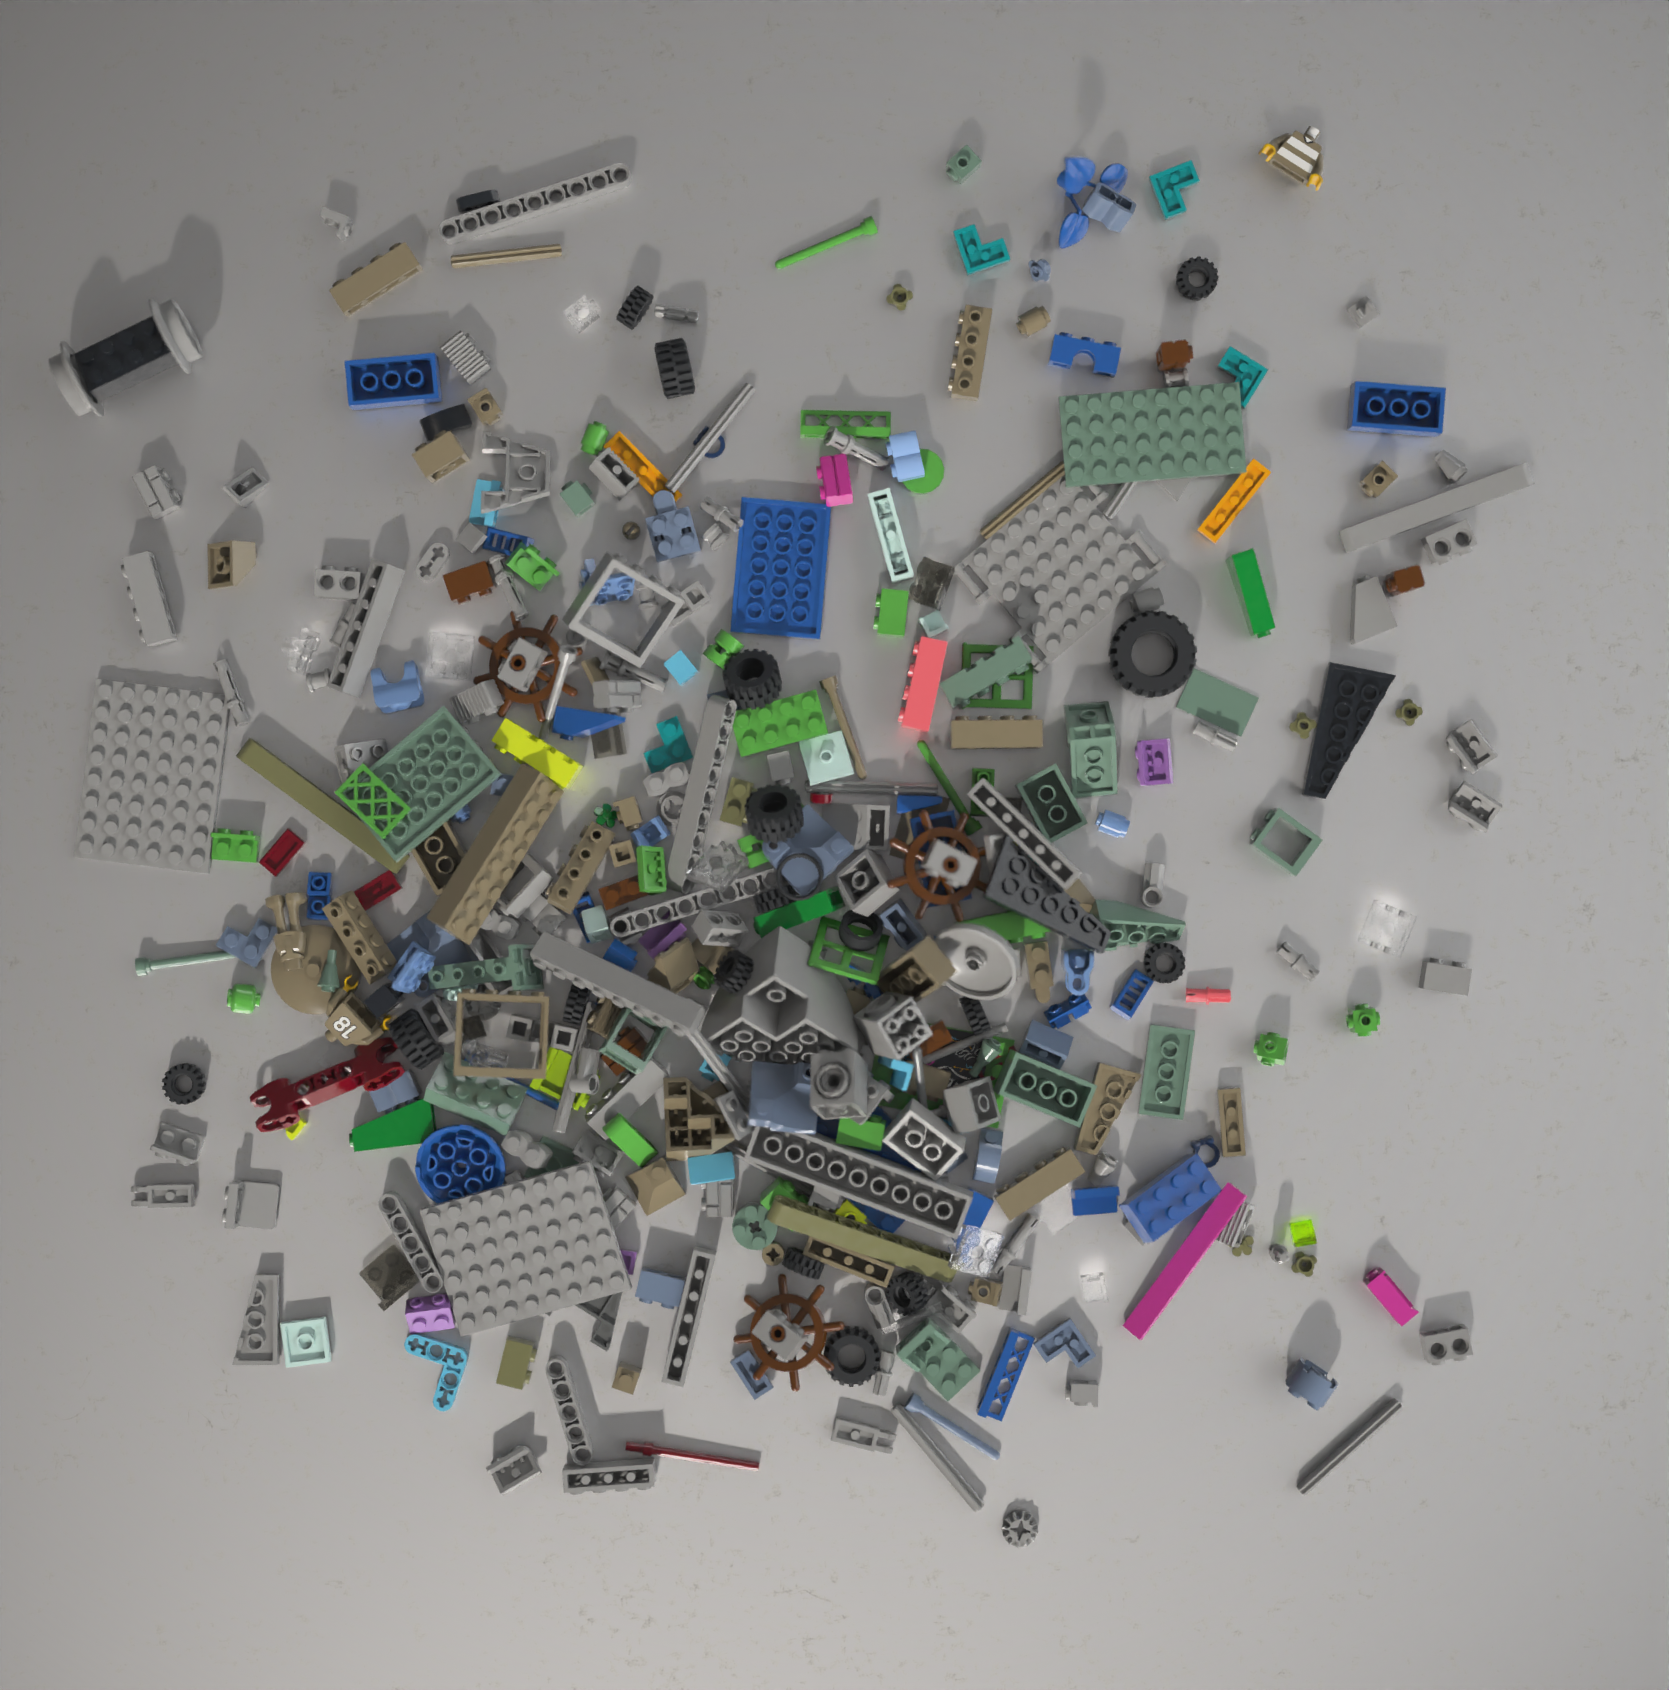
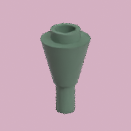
[317,950,340,992]
[969,1038,1002,1077]

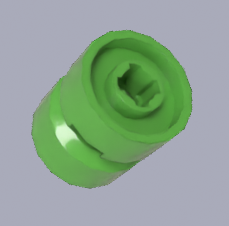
[702,629,745,670]
[737,835,771,869]

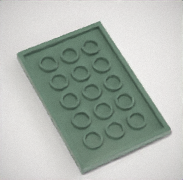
[342,706,502,862]

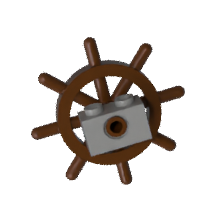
[473,611,583,722]
[887,810,987,922]
[733,1274,845,1392]

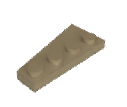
[1073,1062,1142,1155]

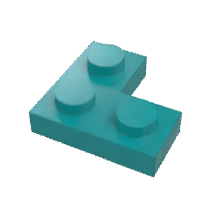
[1149,160,1200,220]
[953,224,1010,276]
[1217,346,1268,409]
[643,716,694,774]

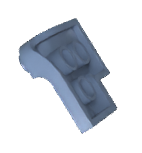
[762,804,854,896]
[386,910,472,998]
[748,1061,817,1135]

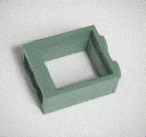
[1249,808,1323,876]
[598,1006,668,1074]

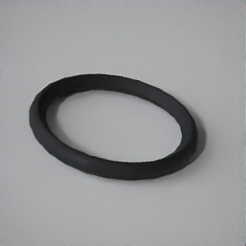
[776,853,823,901]

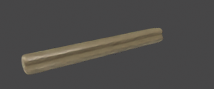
[451,244,562,268]
[980,461,1064,540]

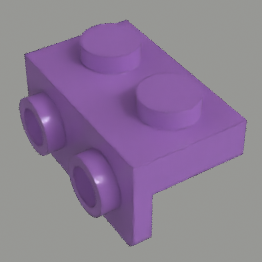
[1135,739,1173,786]
[638,910,687,960]
[405,1294,455,1334]

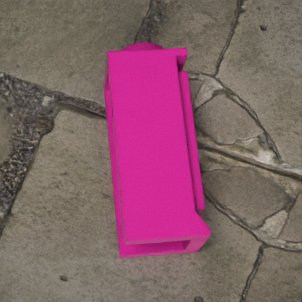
[1363,1268,1419,1326]

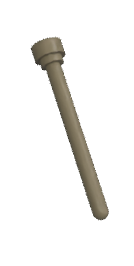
[819,675,867,780]

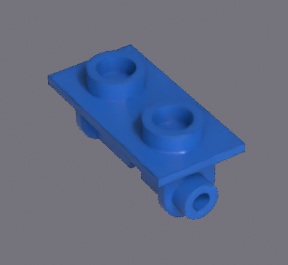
[1043,994,1092,1029]

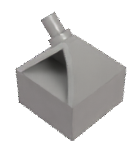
[834,849,905,917]
[930,1076,1001,1134]

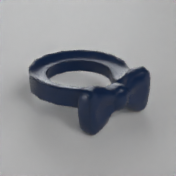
[692,426,725,458]
[1191,1135,1220,1168]

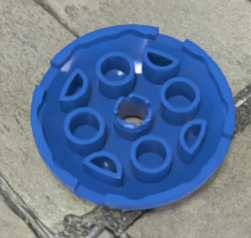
[415,1125,506,1204]

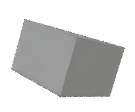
[222,467,269,508]

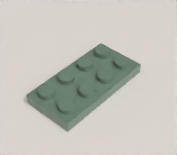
[1138,1024,1195,1120]

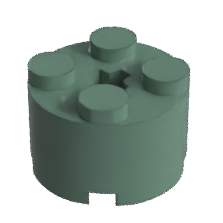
[732,1202,778,1250]

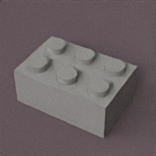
[882,1098,966,1181]

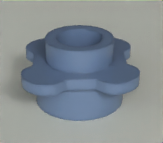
[1028,259,1051,282]

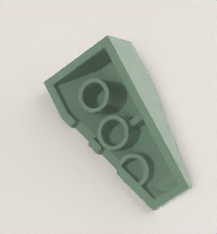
[1088,899,1186,951]

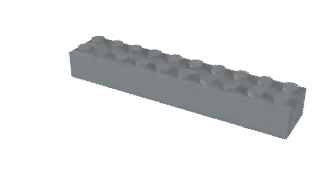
[744,1126,974,1239]

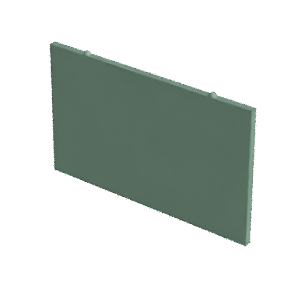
[1176,668,1259,737]

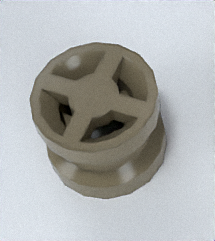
[762,1241,785,1266]

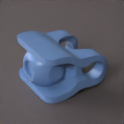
[371,660,425,714]
[1061,949,1094,995]

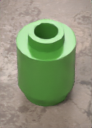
[580,421,609,456]

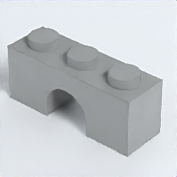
[506,1014,579,1052]

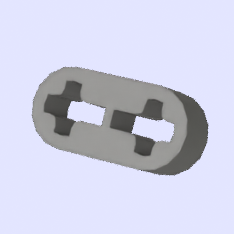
[415,543,450,582]

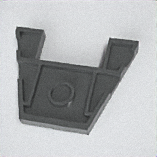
[545,1292,622,1351]

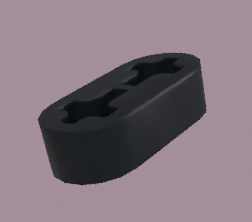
[456,190,500,213]

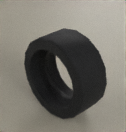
[838,909,883,951]

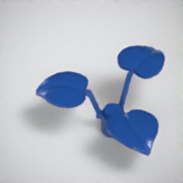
[1057,157,1128,249]

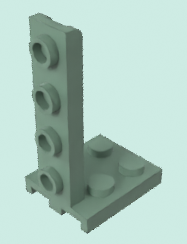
[428,944,544,991]

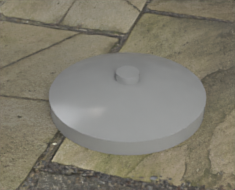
[934,923,1019,1000]

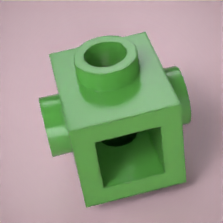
[1346,1003,1380,1036]
[1254,1032,1289,1066]

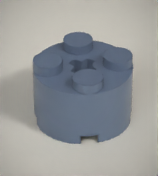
[1285,1358,1339,1411]

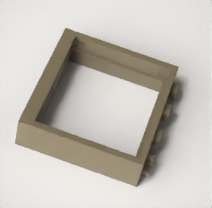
[453,989,549,1079]

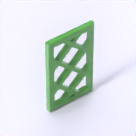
[335,763,411,839]

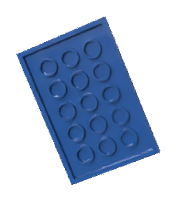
[730,497,831,640]

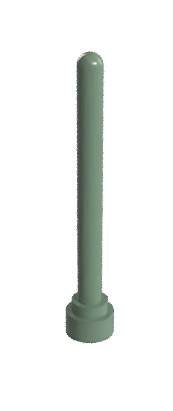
[135,950,236,976]

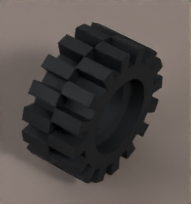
[1176,256,1219,300]
[616,285,654,330]
[753,884,796,913]
[1143,943,1186,984]
[714,949,754,994]
[562,983,591,1026]
[959,996,991,1036]
[162,1063,206,1105]
[782,1247,825,1280]
[886,1271,929,1316]

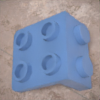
[579,558,635,606]
[387,941,436,994]

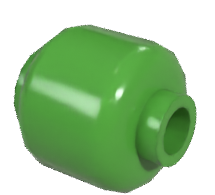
[227,984,260,1014]

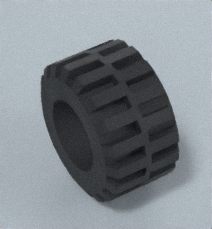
[654,338,695,399]
[722,649,782,710]
[745,784,804,843]
[388,1008,444,1070]
[824,1326,880,1387]

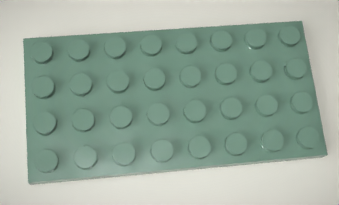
[1058,382,1246,488]

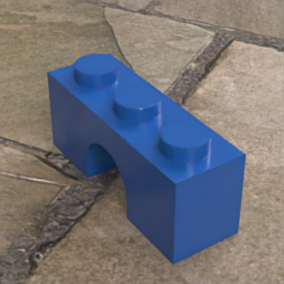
[1048,332,1121,378]

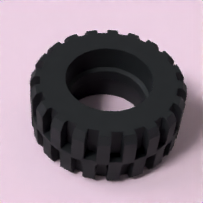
[1108,610,1197,698]

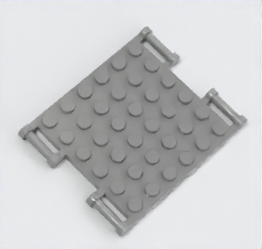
[951,475,1168,674]

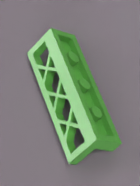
[800,410,891,440]

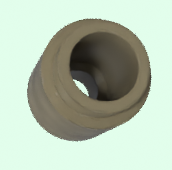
[1016,306,1051,337]

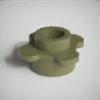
[886,284,913,311]
[1395,699,1423,726]
[1289,712,1317,739]
[1291,1251,1317,1277]

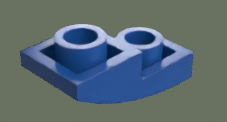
[306,872,332,920]
[847,962,884,999]

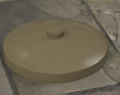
[271,925,362,1015]

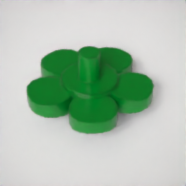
[593,804,618,828]

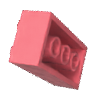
[898,636,948,733]

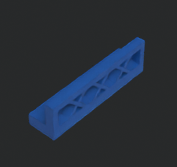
[976,1327,1035,1422]

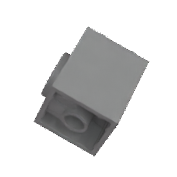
[853,991,933,1060]
[810,1048,868,1119]

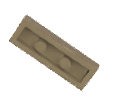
[1217,1087,1246,1157]

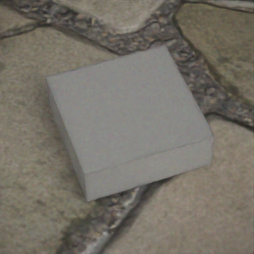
[455,522,487,554]

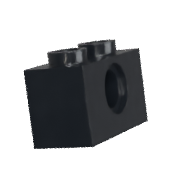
[363,982,405,1019]

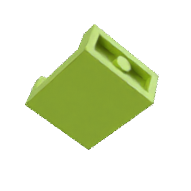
[530,1047,601,1111]

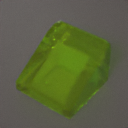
[1289,1219,1317,1247]

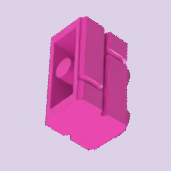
[816,454,853,507]

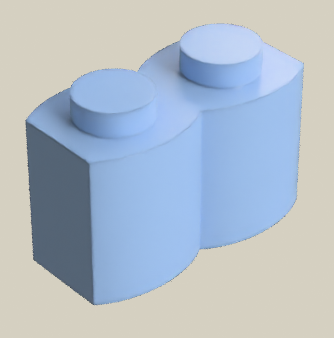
[885,430,925,482]

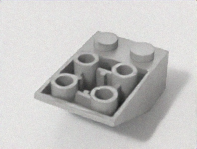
[822,803,890,851]

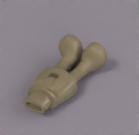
[265,892,308,971]

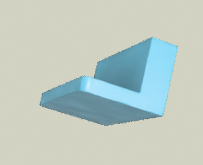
[469,479,504,528]
[878,1056,914,1091]
[687,1152,735,1185]

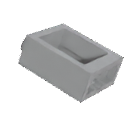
[496,852,554,919]

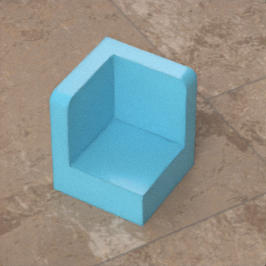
[664,650,698,686]

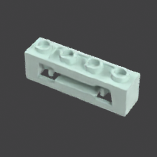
[867,488,914,583]

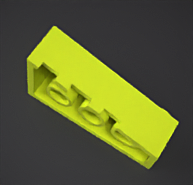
[491,718,584,790]

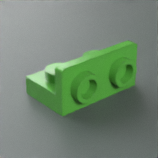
[505,542,560,591]
[210,828,260,863]
[636,846,667,896]

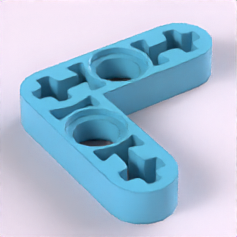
[404,1333,469,1411]

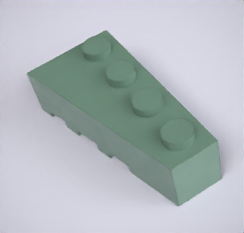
[939,635,1032,709]

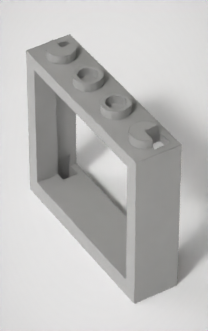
[562,552,685,668]

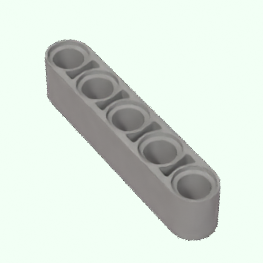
[378,1191,444,1293]
[545,1355,594,1466]

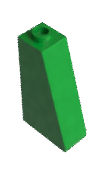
[1226,548,1276,638]
[753,885,846,939]
[349,1098,437,1152]

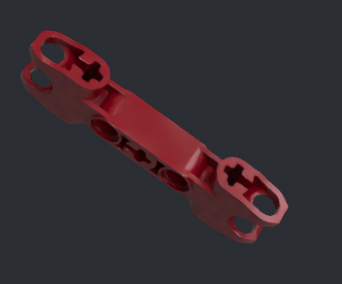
[249,1037,405,1132]

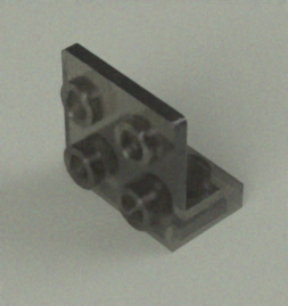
[359,1245,419,1311]

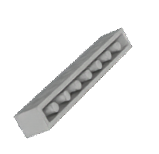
[530,931,704,1038]

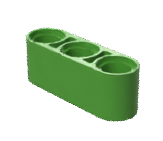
[602,1113,659,1168]

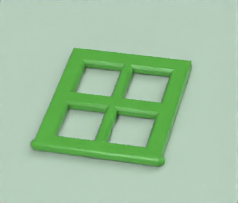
[961,642,1034,709]
[808,916,890,985]

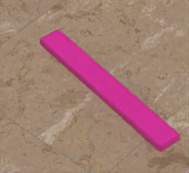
[1123,1182,1247,1340]

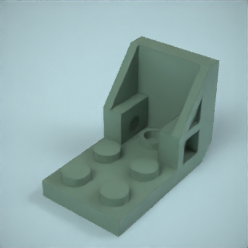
[1064,701,1118,798]
[896,1316,981,1401]

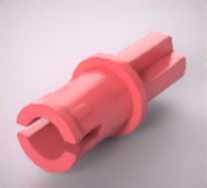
[1186,987,1231,1005]

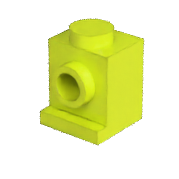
[833,1199,867,1224]

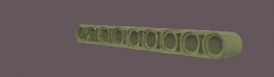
[236,738,410,874]
[766,1195,961,1283]

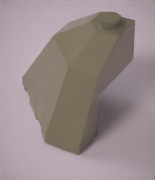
[663,1077,735,1161]

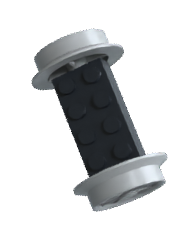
[49,298,203,417]

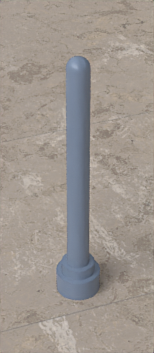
[904,1392,1000,1460]

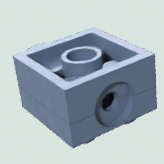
[645,490,701,563]

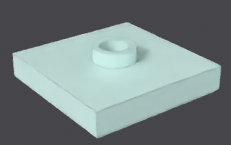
[798,730,854,786]
[280,1316,332,1368]

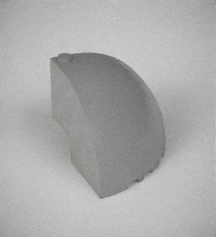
[700,926,858,1065]

